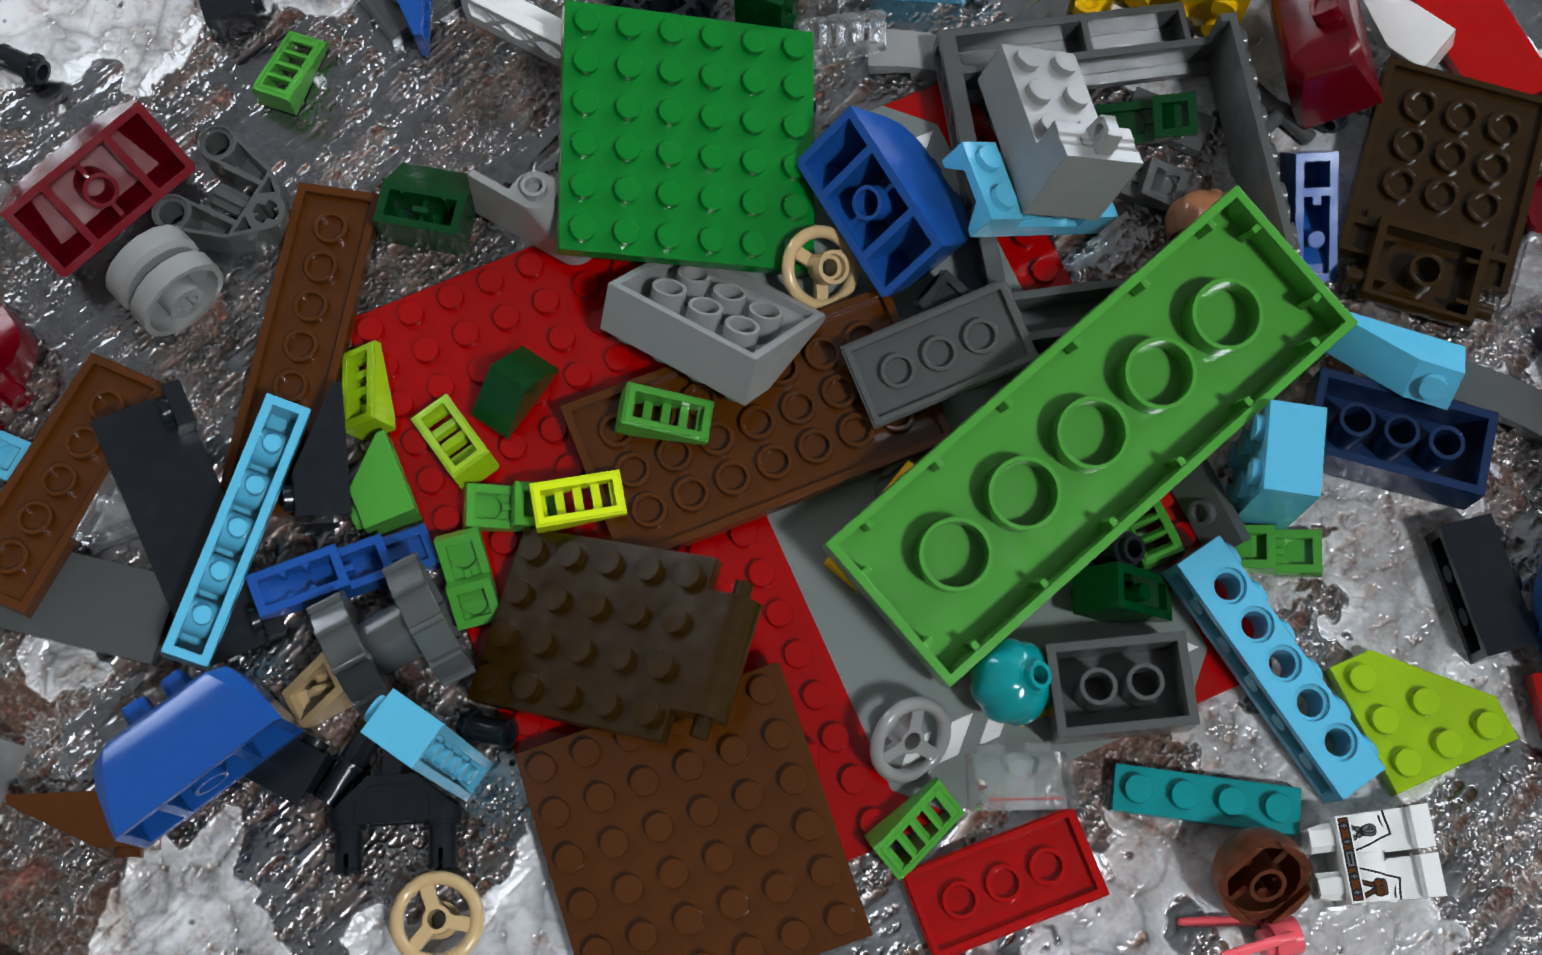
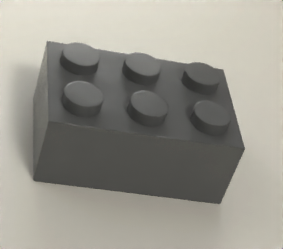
[1041,631,1200,745]

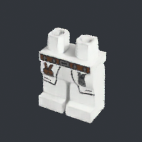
[1299,803,1447,906]

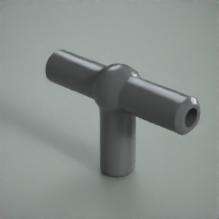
[1257,81,1316,145]

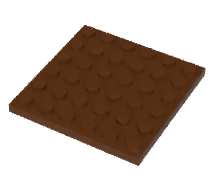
[515,661,873,955]

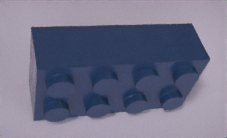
[1302,367,1499,510]

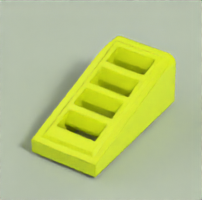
[529,469,627,534]

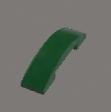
[1094,91,1198,146]

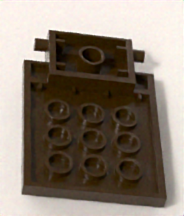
[1338,57,1542,329]
[467,527,762,745]

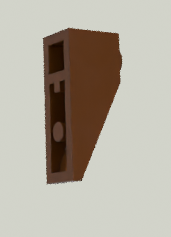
[6,791,161,859]

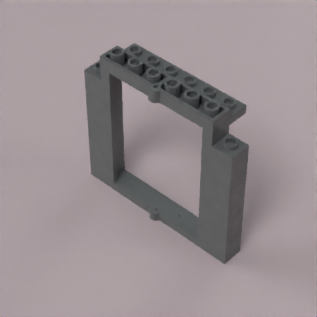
[932,1,1301,354]

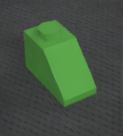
[350,430,423,537]

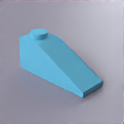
[1325,312,1466,410]

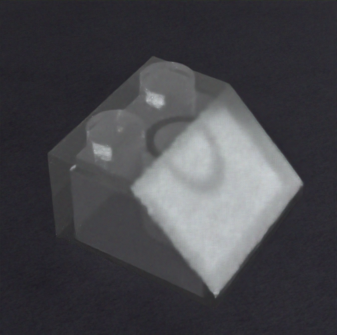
[965,743,1078,811]

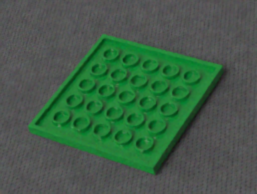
[556,0,815,277]

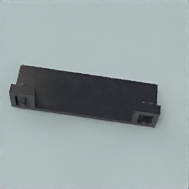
[92,379,287,671]

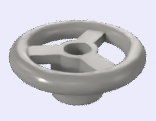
[870,696,951,783]

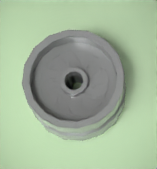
[105,224,224,337]

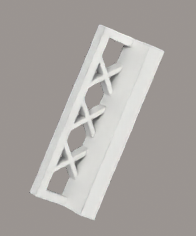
[460,0,562,68]

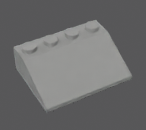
[600,262,826,406]

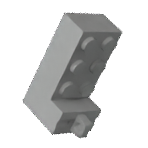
[977,44,1143,220]

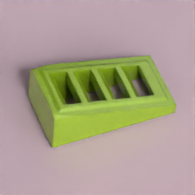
[342,340,396,441]
[411,393,499,491]

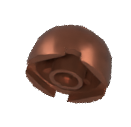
[1211,826,1313,925]

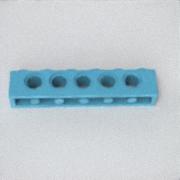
[161,393,311,672]
[1162,535,1386,803]
[360,688,494,802]

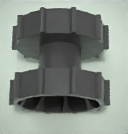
[306,552,477,718]

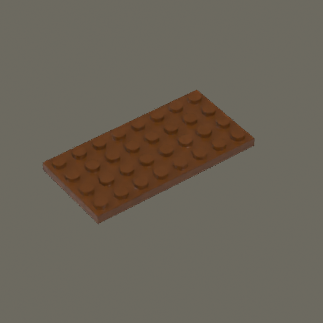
[560,289,953,551]

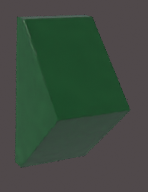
[471,346,559,440]

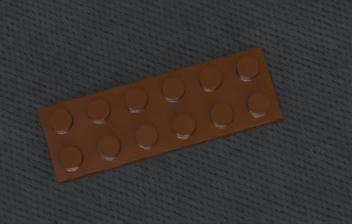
[0,352,165,619]

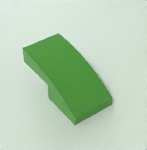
[463,481,557,532]
[434,525,500,631]
[1235,525,1323,577]

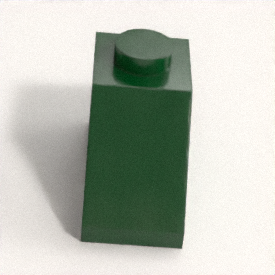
[1071,561,1172,622]

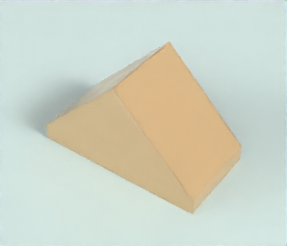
[282,652,353,731]

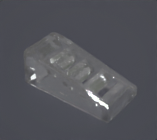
[798,9,886,69]

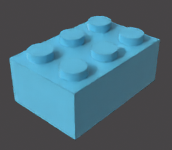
[1225,399,1327,529]

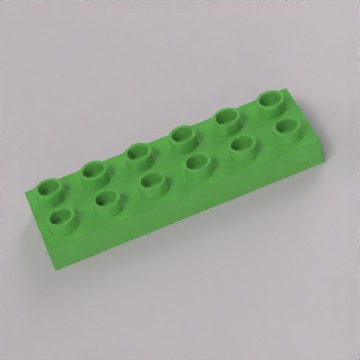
[820,185,1359,688]

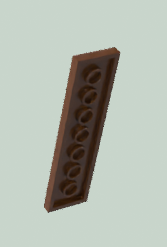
[220,182,379,519]

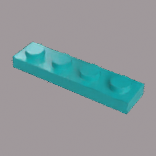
[1109,763,1302,837]

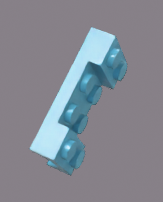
[942,142,1119,238]

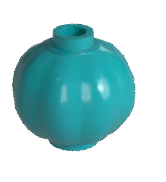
[970,638,1052,726]

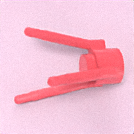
[1177,915,1306,955]

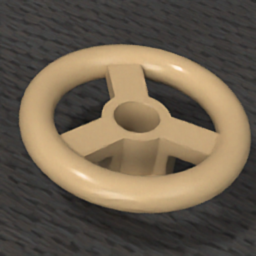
[782,225,859,310]
[389,871,485,955]

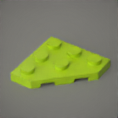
[1325,650,1519,796]

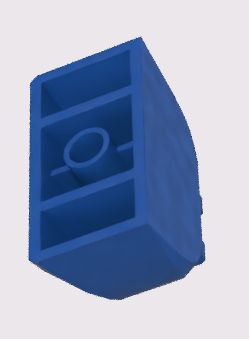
[797,105,970,297]
[93,666,305,848]

